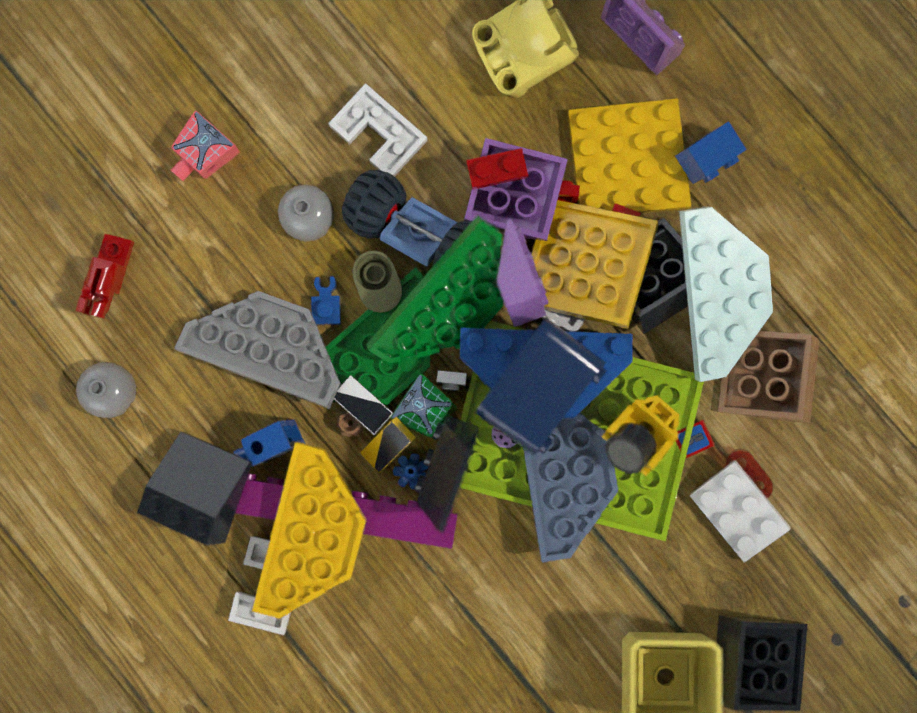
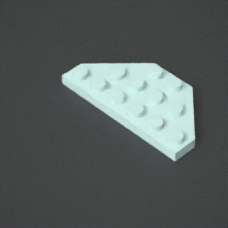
[680,207,773,382]

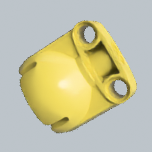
[472,0,579,97]

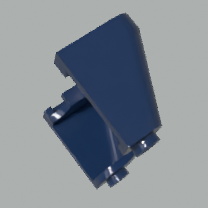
[475,319,607,455]

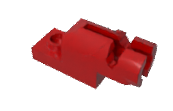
[75,233,134,319]

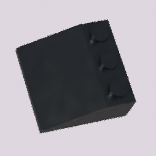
[631,217,688,334]
[414,415,479,533]
[137,432,253,546]
[716,615,808,711]

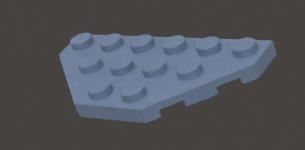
[523,413,618,562]

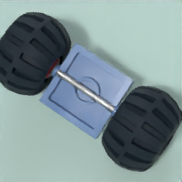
[342,170,472,266]

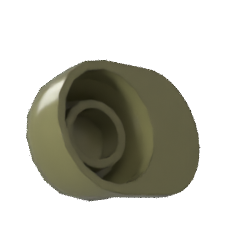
[352,251,402,312]

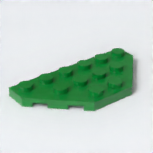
[366,215,504,363]
[326,267,431,405]

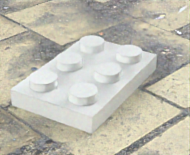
[690,460,790,562]

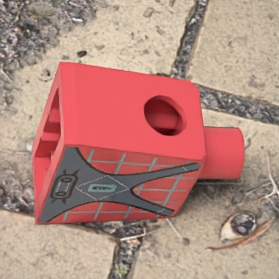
[171,111,240,181]

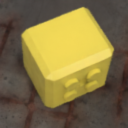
[622,632,722,713]

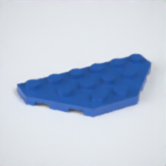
[460,328,632,419]

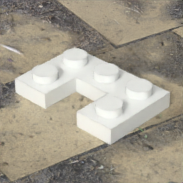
[328,83,427,177]
[228,536,291,635]

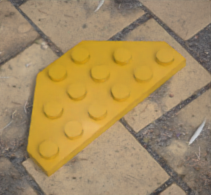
[252,442,367,619]

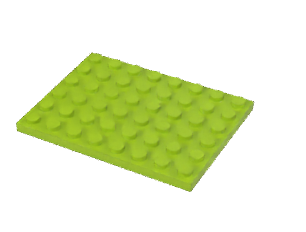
[460,321,704,541]

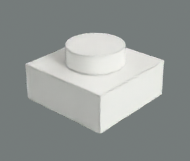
[437,371,466,391]

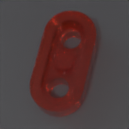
[726,449,773,499]

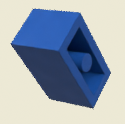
[675,121,747,184]

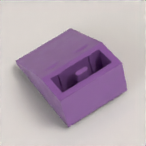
[497,219,549,327]

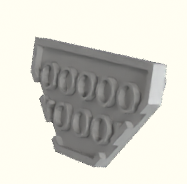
[174,291,340,409]

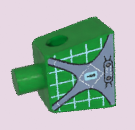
[390,373,458,440]

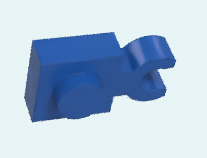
[311,276,341,326]

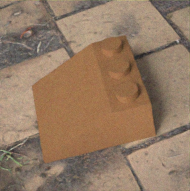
[718,331,819,424]

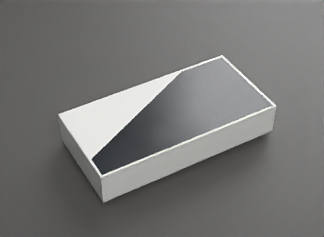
[334,375,393,435]

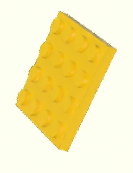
[568,98,691,214]
[531,200,658,329]

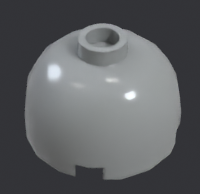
[278,184,334,242]
[76,362,136,418]

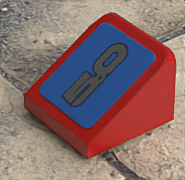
[675,420,715,458]

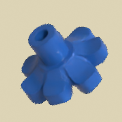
[393,453,428,489]

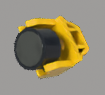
[601,395,679,476]

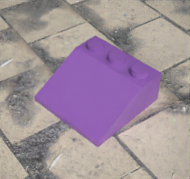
[601,0,685,75]
[464,138,568,241]

